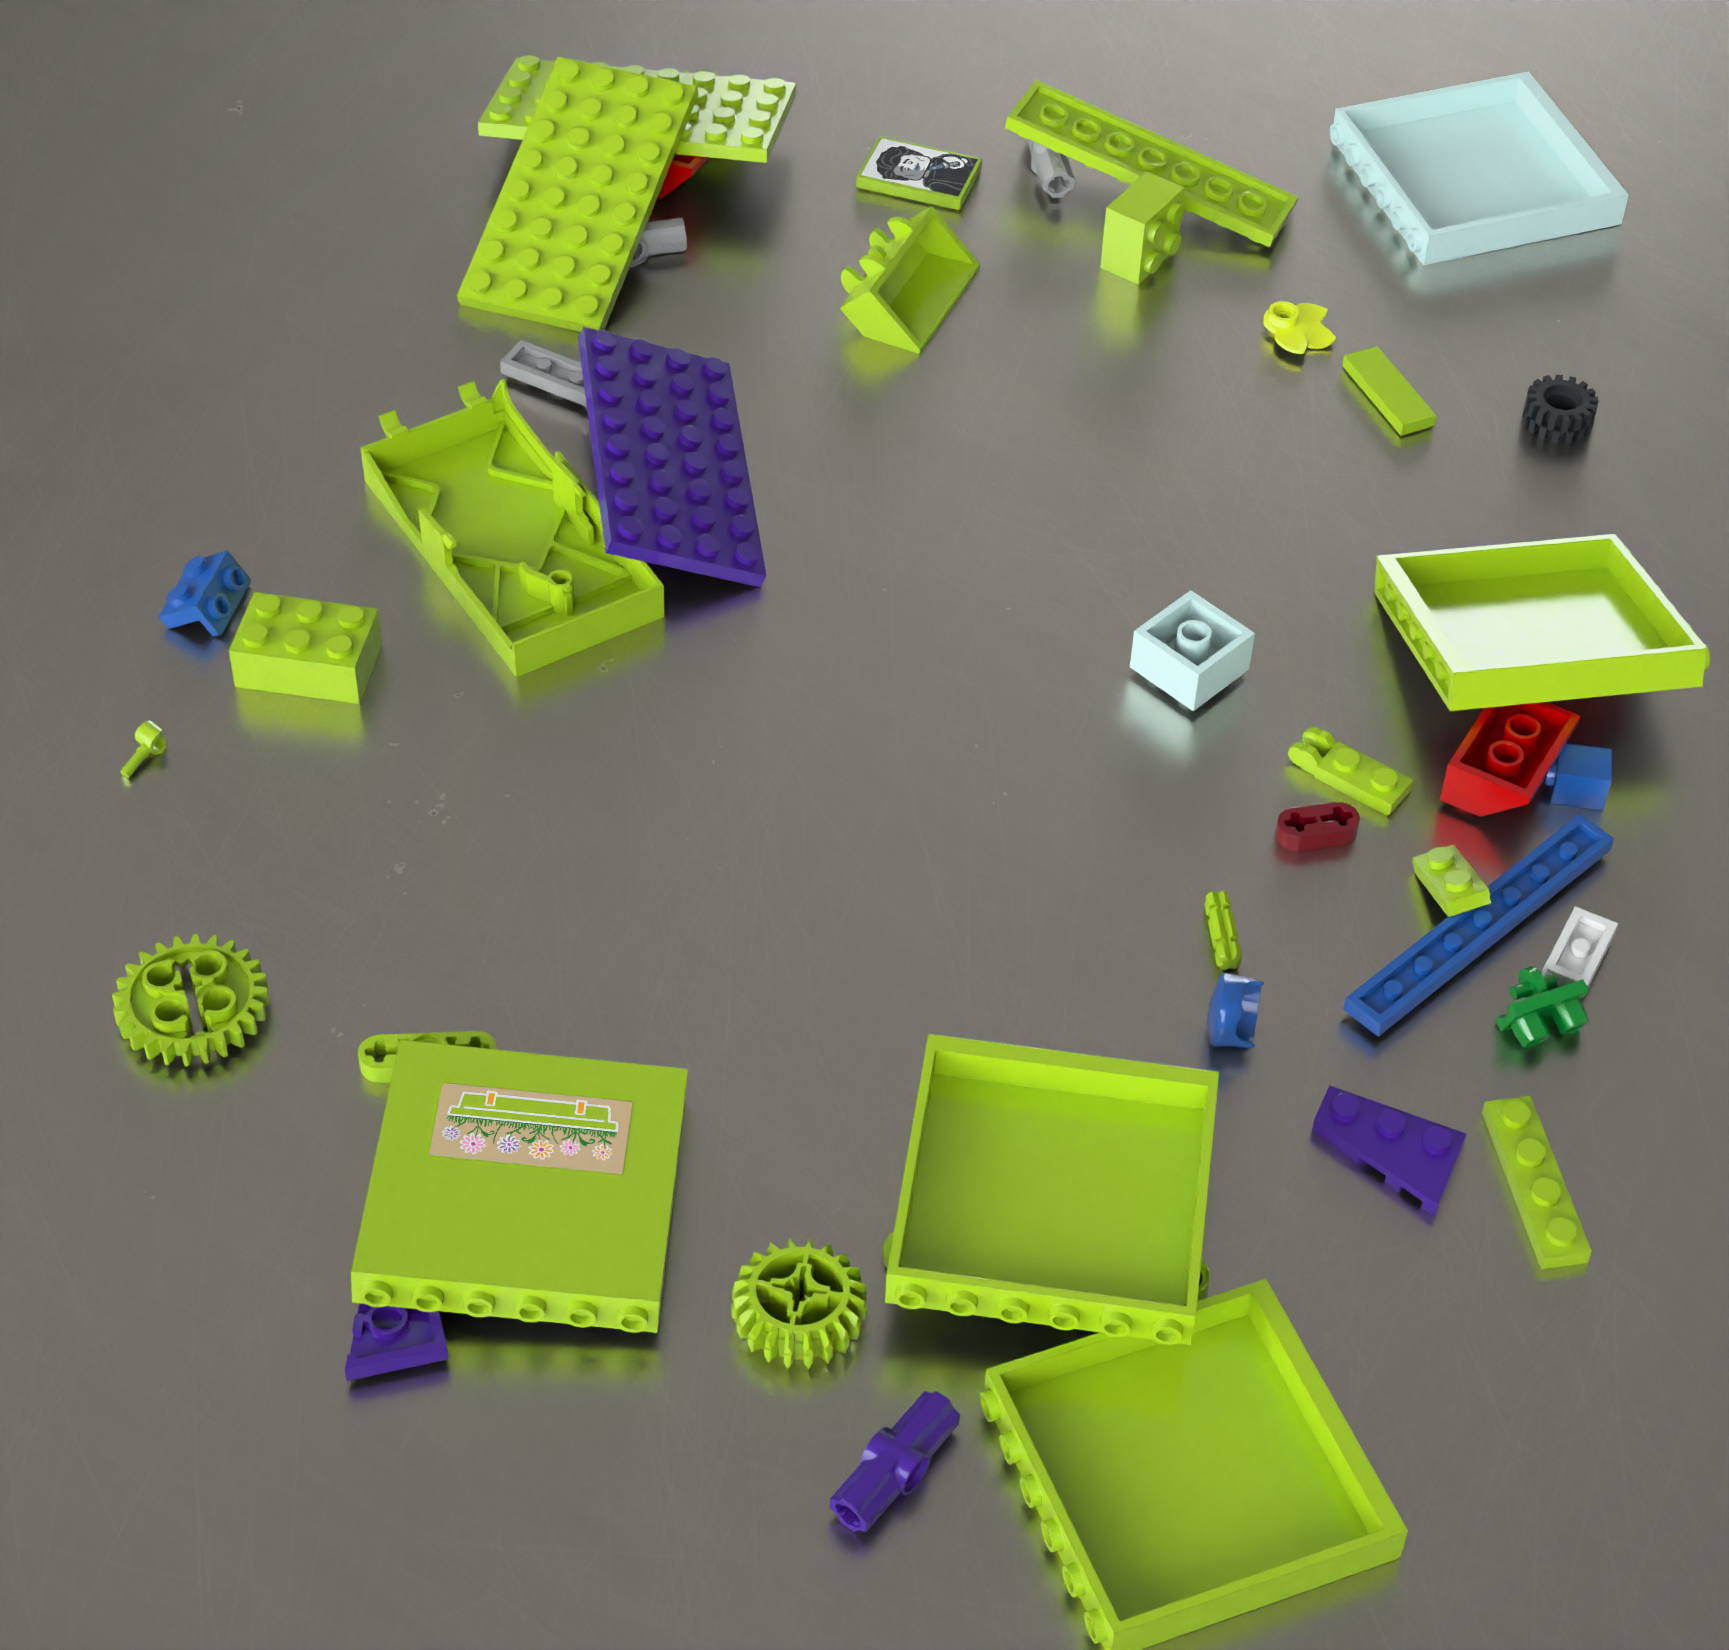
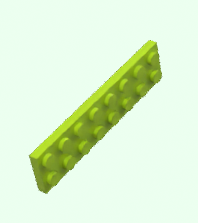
[1005,80,1298,247]

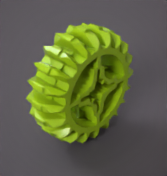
[731,1238,867,1369]

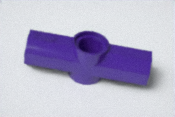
[830,1391,960,1533]

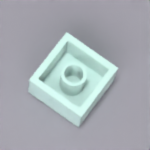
[1130,590,1255,711]

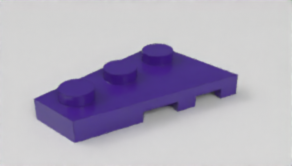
[1312,1085,1467,1216]

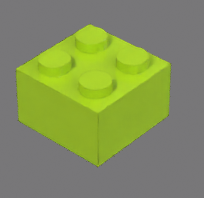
[1100,171,1185,285]

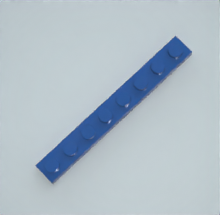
[1343,814,1614,1037]

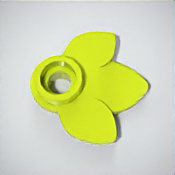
[1263,301,1336,354]

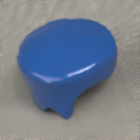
[1207,973,1264,1048]

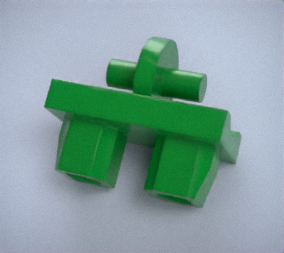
[1495,966,1590,1049]

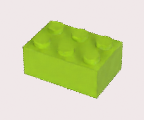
[229,592,382,704]

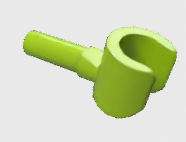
[120,720,167,778]

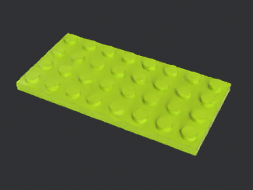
[478,55,796,163]
[457,56,698,332]

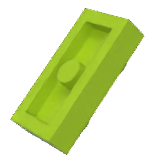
[1412,844,1491,917]

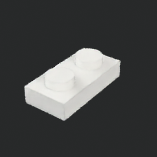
[1542,906,1618,987]

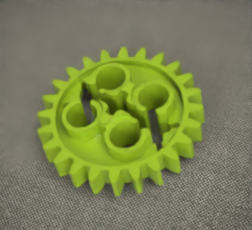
[112,934,270,1066]

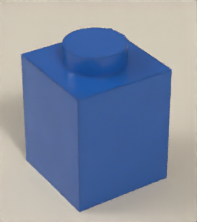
[1543,743,1612,811]

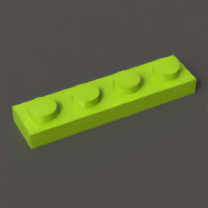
[1482,1096,1592,1269]

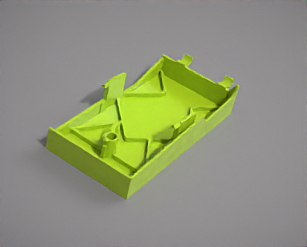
[361,379,664,677]

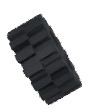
[1522,374,1599,444]

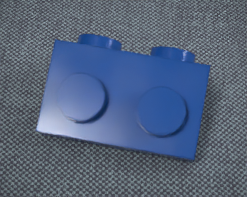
[158,550,251,637]

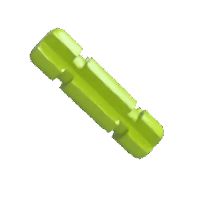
[1204,890,1242,970]

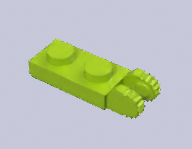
[1287,726,1414,816]

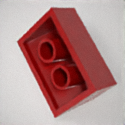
[1440,702,1581,817]

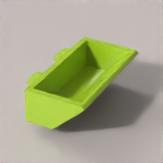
[840,206,980,354]

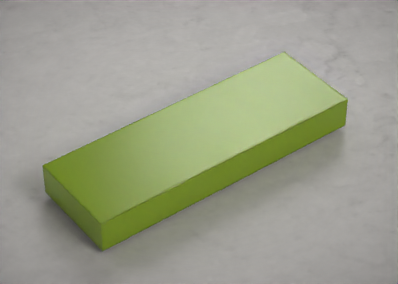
[1342,346,1437,436]

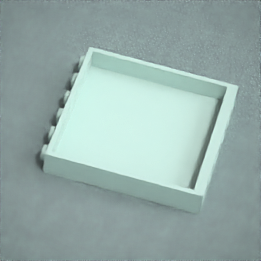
[1330,71,1629,265]

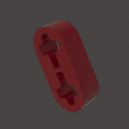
[1275,802,1360,852]

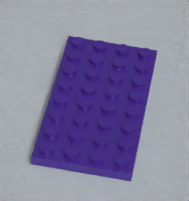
[578,327,767,587]

